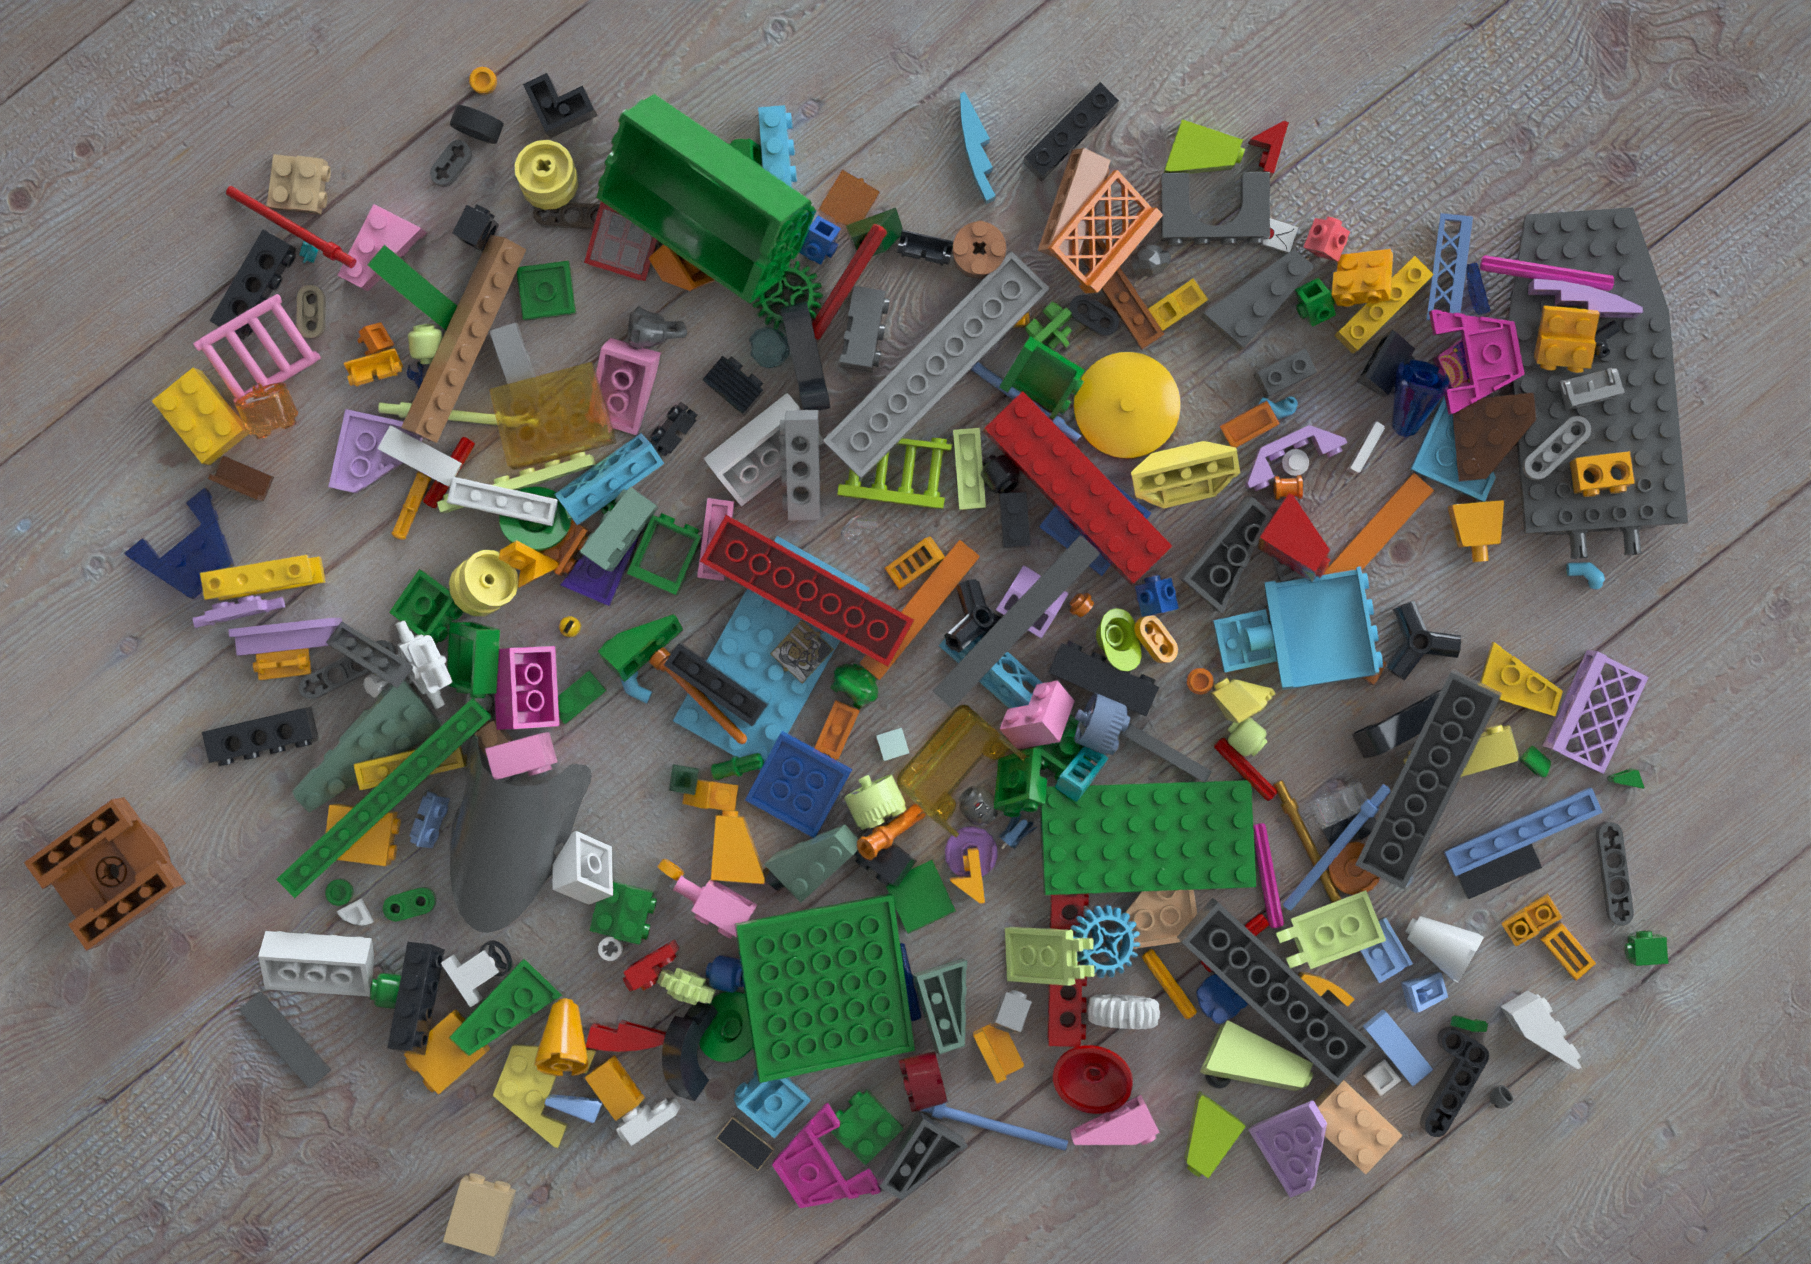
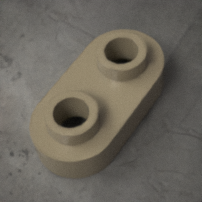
[296,285,326,339]

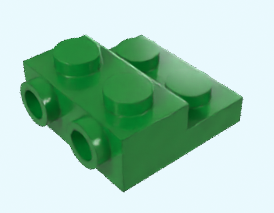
[389,569,464,645]
[1034,715,1091,781]
[993,747,1047,817]
[589,881,657,945]
[830,1089,904,1165]

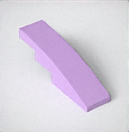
[1528,279,1643,318]

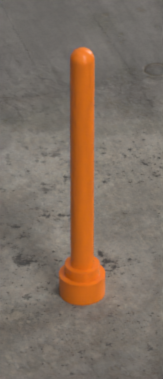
[649,647,747,744]

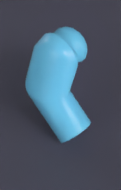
[1258,396,1298,419]
[1566,562,1605,589]
[620,671,652,704]

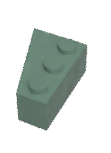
[580,487,659,572]
[912,958,967,1054]

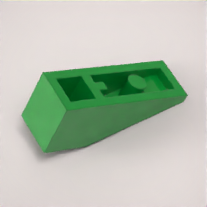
[598,614,683,682]

